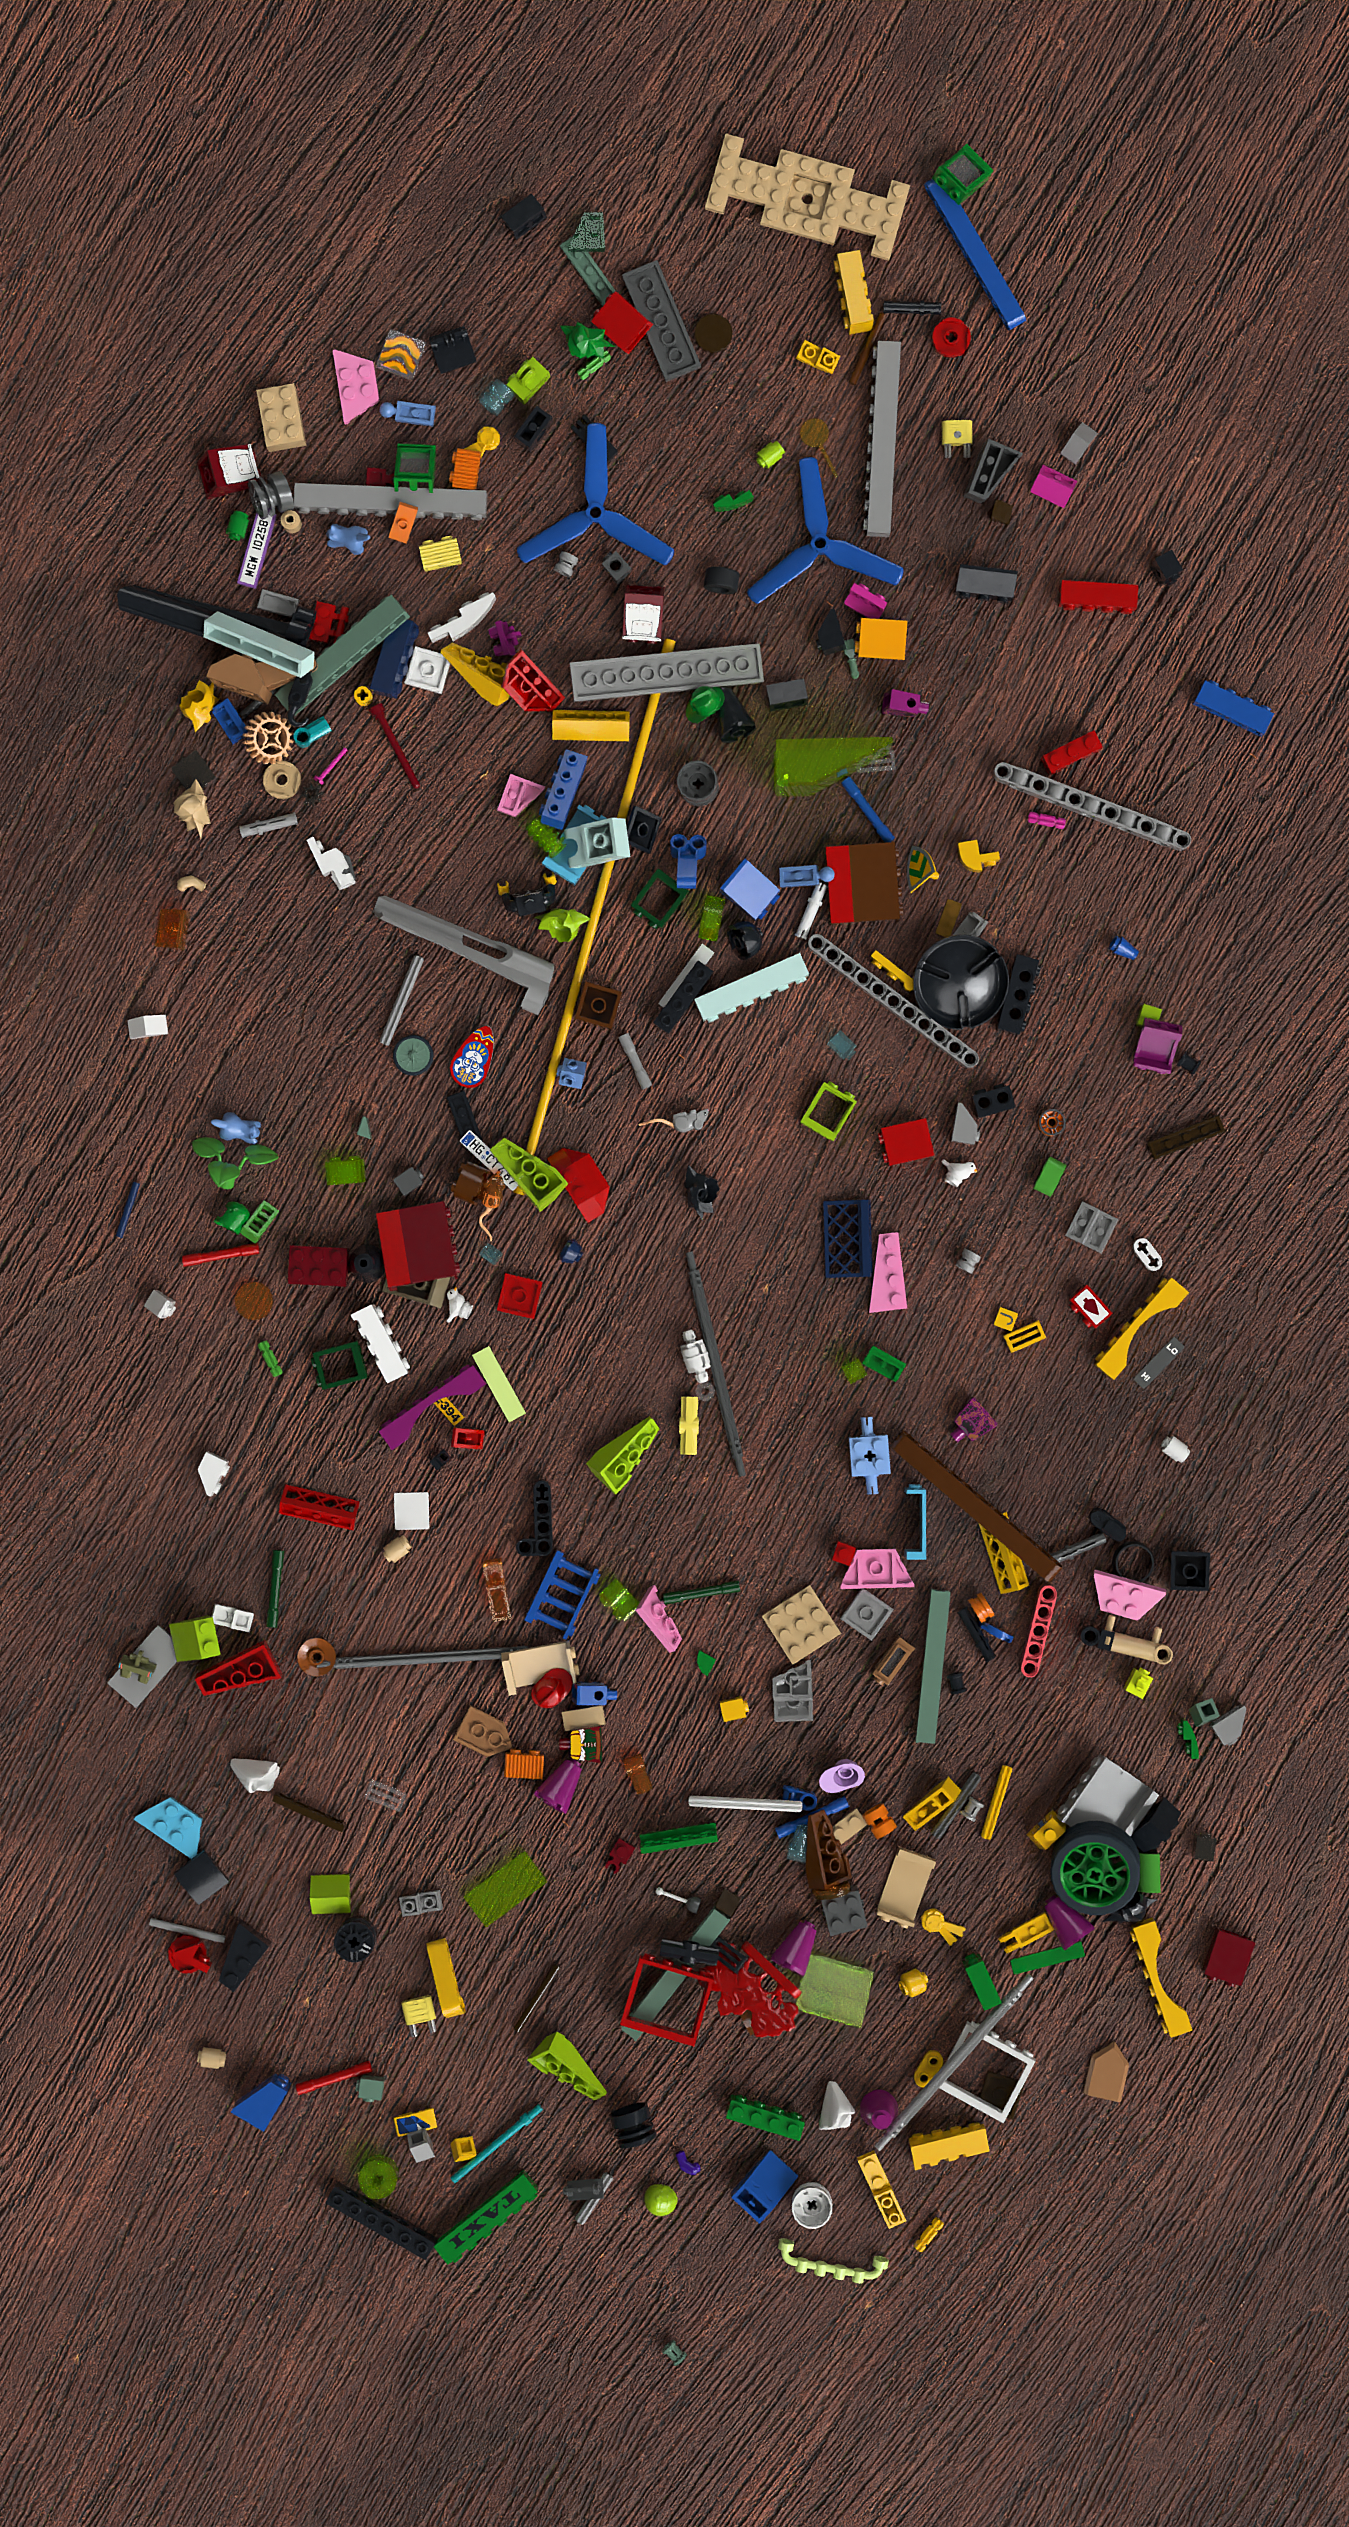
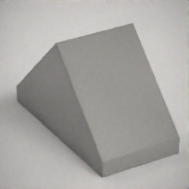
[1060,422,1098,465]

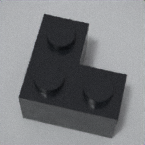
[1130,1798,1181,1853]

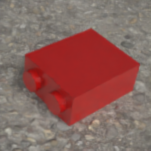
[591,291,653,354]
[878,1118,935,1166]

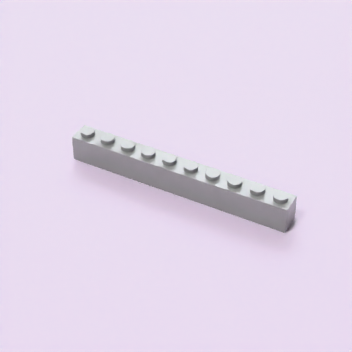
[863,341,901,537]
[294,483,487,520]

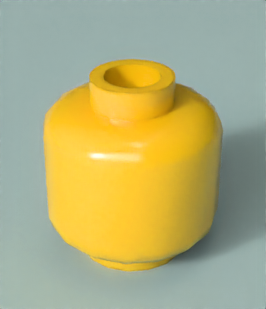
[898,1969,928,1998]

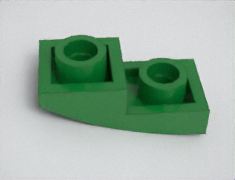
[713,490,754,512]
[1177,1718,1199,1759]

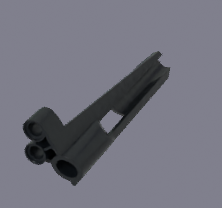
[117,585,317,647]

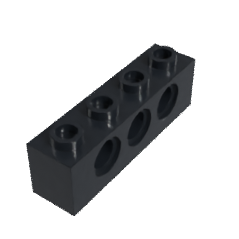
[996,954,1041,1036]
[653,960,714,1035]

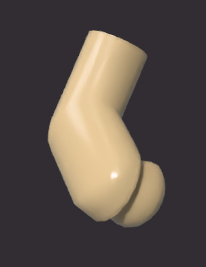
[177,875,206,892]

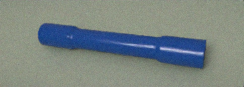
[841,777,895,843]
[775,1796,849,1839]

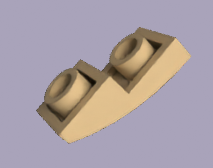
[562,1705,606,1731]

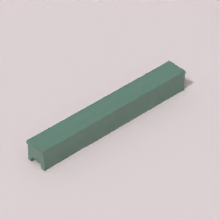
[915,1588,951,1744]
[621,1906,730,2042]

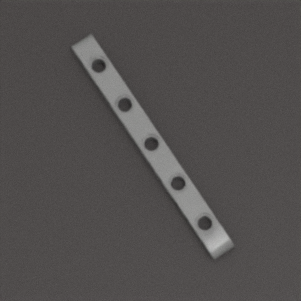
[993,762,1191,851]

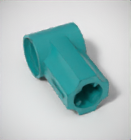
[294,716,332,748]

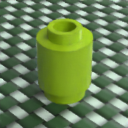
[756,441,785,469]

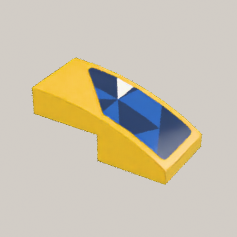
[393,2108,437,2137]

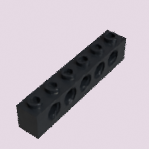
[325,2181,437,2260]

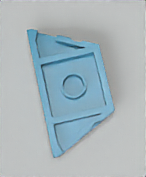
[134,1797,202,1859]

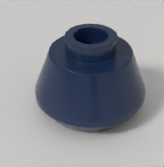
[559,1239,583,1264]

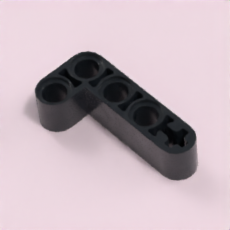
[516,1480,553,1556]

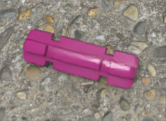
[1028,812,1066,829]

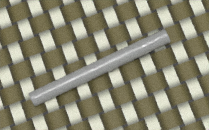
[149,1918,226,1943]

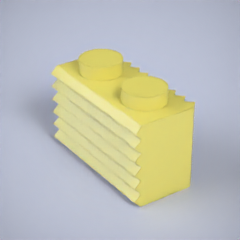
[419,536,462,572]

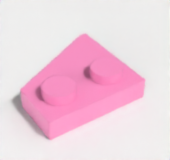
[497,774,545,817]

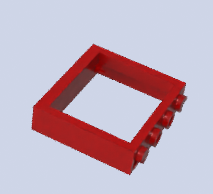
[620,1953,714,2047]

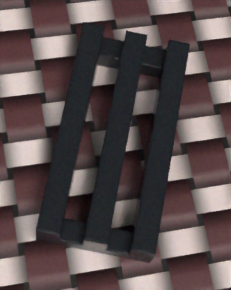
[711,1936,748,1974]

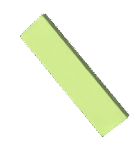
[472,1346,526,1422]

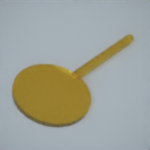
[800,419,838,478]

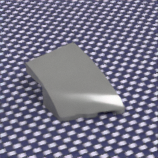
[773,1660,813,1722]

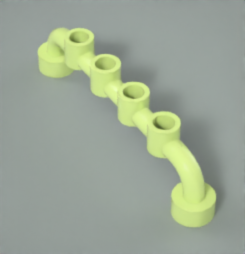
[778,2238,889,2283]

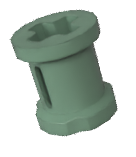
[662,2340,687,2366]

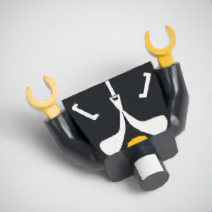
[497,872,557,916]

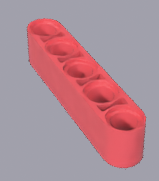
[1020,1584,1057,1677]

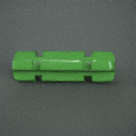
[577,350,611,380]
[258,1341,282,1377]

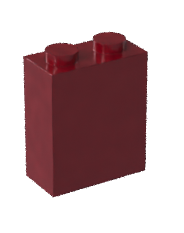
[1202,1927,1256,1987]

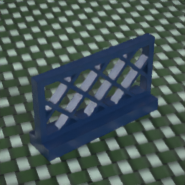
[823,1200,873,1278]

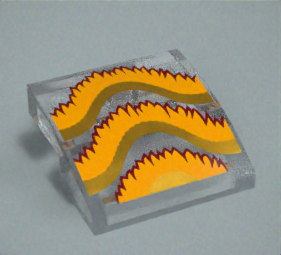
[376,329,426,381]

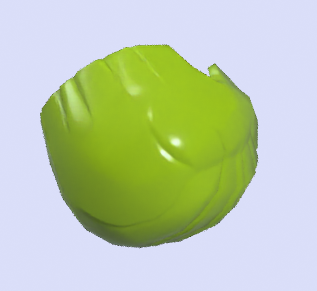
[644,2184,678,2216]

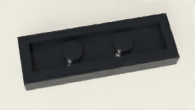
[447,1090,484,1151]

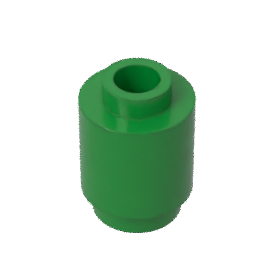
[226,511,249,541]

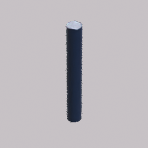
[115,1181,140,1238]

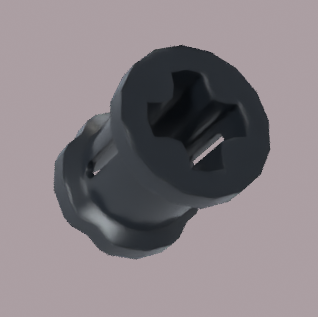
[1176,1051,1202,1076]
[946,1672,967,1695]

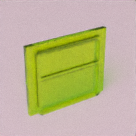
[795,1954,874,2028]

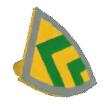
[907,846,939,893]

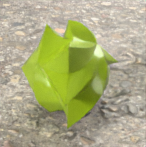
[534,908,591,942]

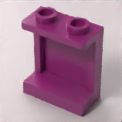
[1133,1018,1182,1074]

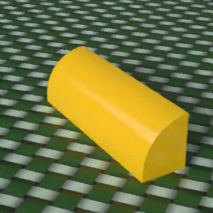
[552,710,630,741]

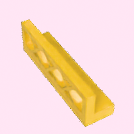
[979,1512,1029,1594]

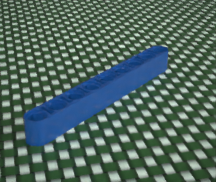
[924,179,1026,330]

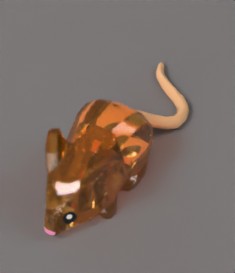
[479,1170,506,1241]

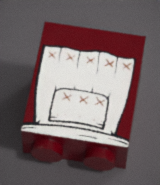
[197,444,261,499]
[622,585,665,644]

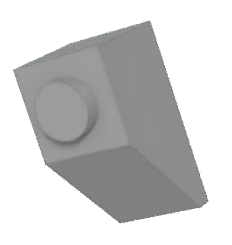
[950,1103,980,1145]
[1209,1704,1246,1746]

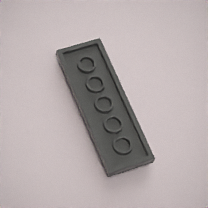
[622,260,701,382]

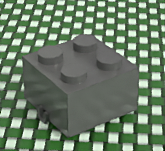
[820,1884,868,1936]

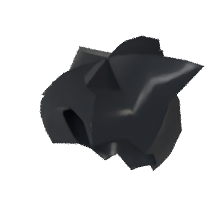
[684,1165,720,1221]
[1102,1891,1157,1924]

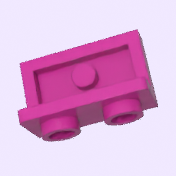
[844,583,887,619]

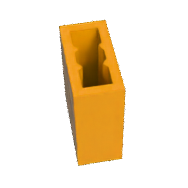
[855,618,907,660]

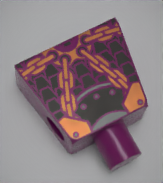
[881,689,929,717]
[950,1397,998,1443]

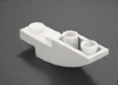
[428,592,496,643]

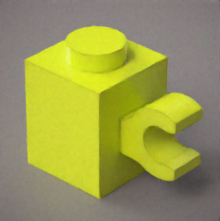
[1124,1667,1153,1699]

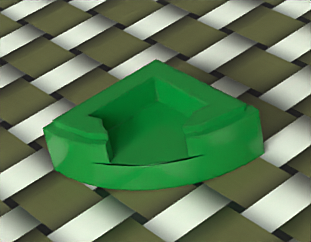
[697,1650,716,1676]

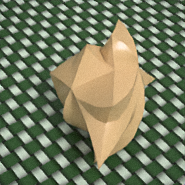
[173,779,210,838]

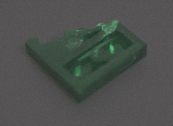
[568,212,605,252]

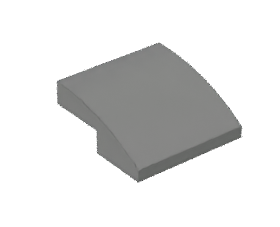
[1065,1201,1118,1254]

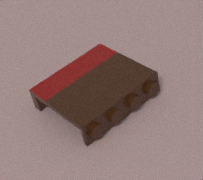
[825,842,903,926]

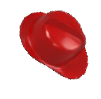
[531,1668,573,1708]

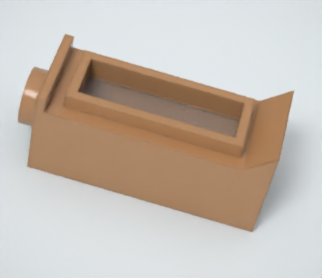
[872,1635,915,1685]

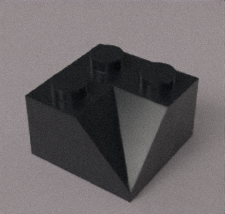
[1167,1550,1210,1591]

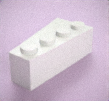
[351,1304,410,1383]

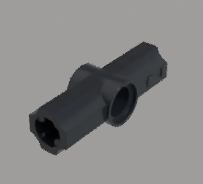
[659,1938,719,1966]

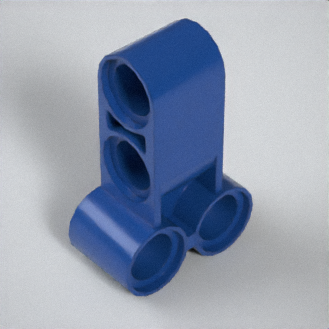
[670,834,707,889]

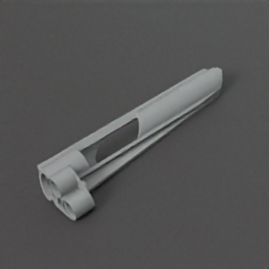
[373,896,554,1015]

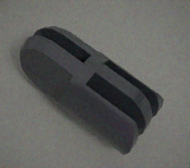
[1089,1508,1126,1542]

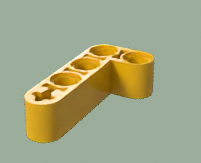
[426,1938,466,2018]

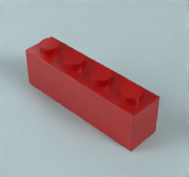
[1058,580,1139,614]

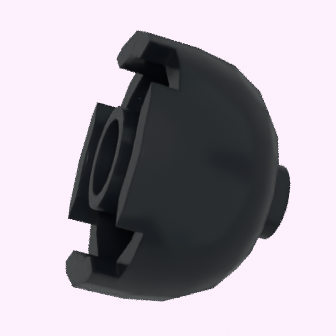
[727,921,763,960]

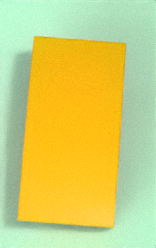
[795,340,840,374]

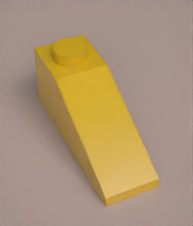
[903,1776,961,1831]

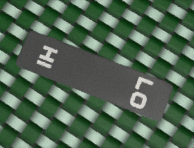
[1134,1337,1184,1389]

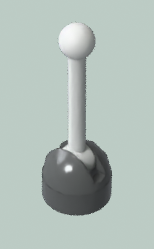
[656,1887,702,1913]

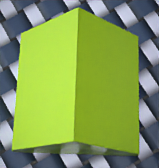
[310,1874,351,1914]

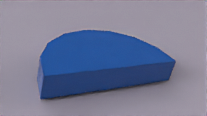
[978,1621,1014,1643]

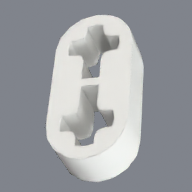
[1133,1238,1162,1271]

